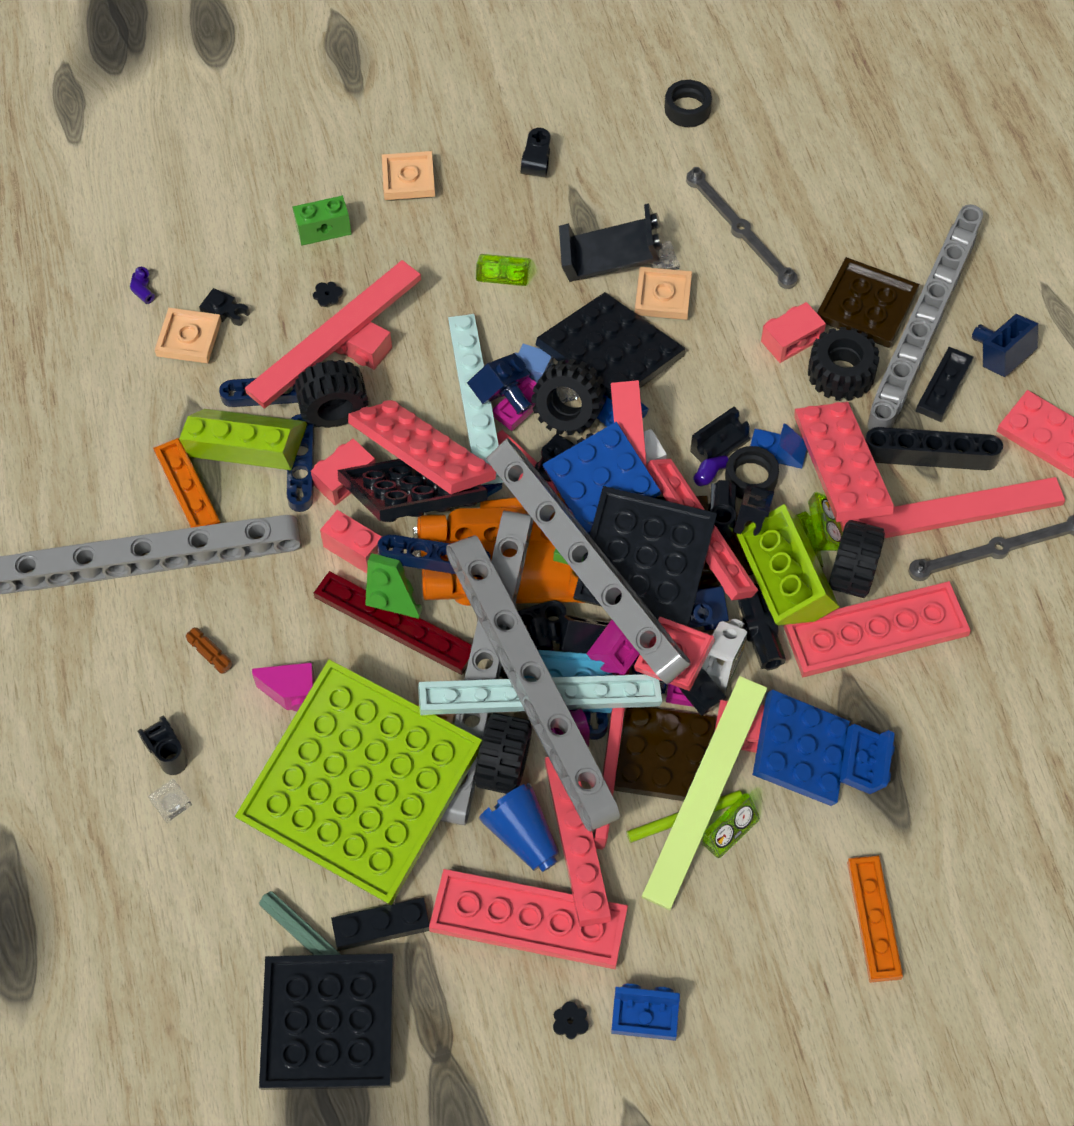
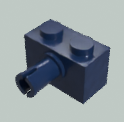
[972,314,1038,377]
[467,353,532,415]
[689,586,729,631]

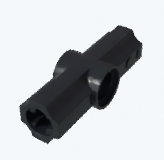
[737,582,786,671]

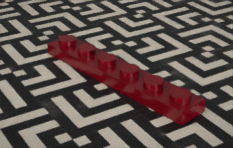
[313,571,472,675]

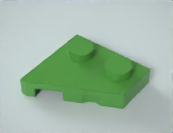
[366,553,423,619]

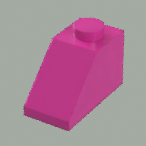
[252,663,315,712]

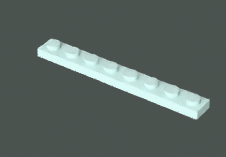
[448,314,503,485]
[418,674,662,715]

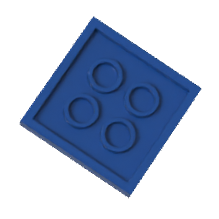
[542,422,661,535]
[752,690,850,806]

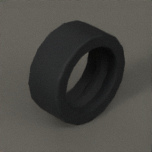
[664,79,712,127]
[725,446,779,499]

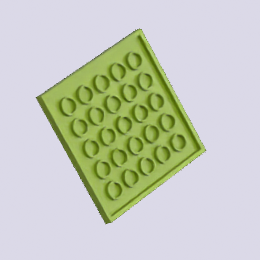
[235,659,482,905]

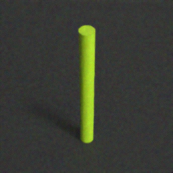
[626,790,744,843]

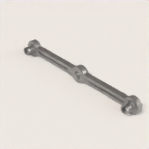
[686,167,797,289]
[908,515,1074,581]

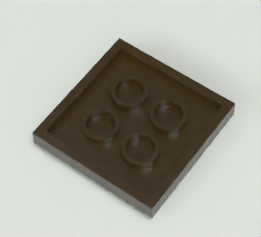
[817,257,920,348]
[614,707,716,801]

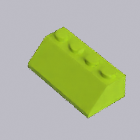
[179,409,307,470]
[736,504,840,625]

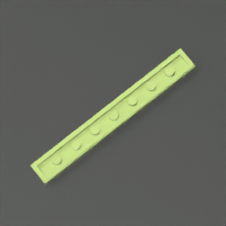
[642,676,767,911]

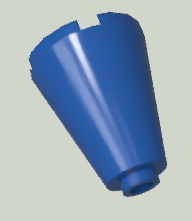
[479,783,559,872]

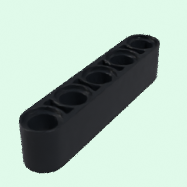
[865,427,1003,471]

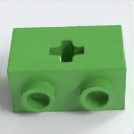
[292,195,352,246]

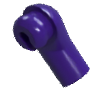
[130,266,155,304]
[693,456,728,487]

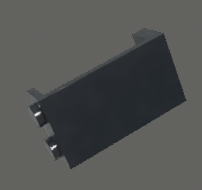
[559,203,663,282]

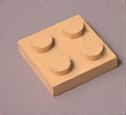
[382,151,435,200]
[635,267,692,320]
[155,308,221,364]

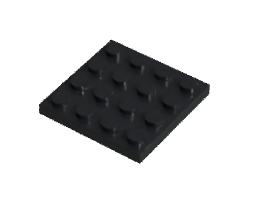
[535,292,686,400]
[338,459,487,522]
[573,486,717,627]
[259,953,395,1090]

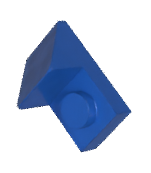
[750,423,807,469]

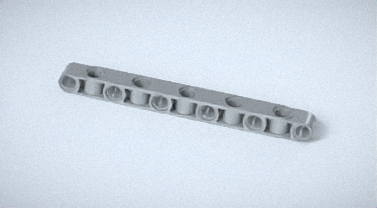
[867,204,983,430]
[486,438,691,685]
[440,510,533,826]
[0,515,300,594]
[446,535,620,832]

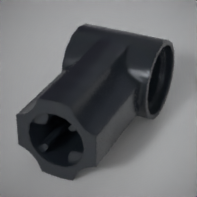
[710,480,736,540]

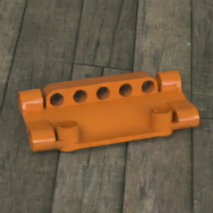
[417,507,585,606]

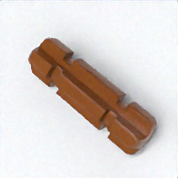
[186,627,232,674]

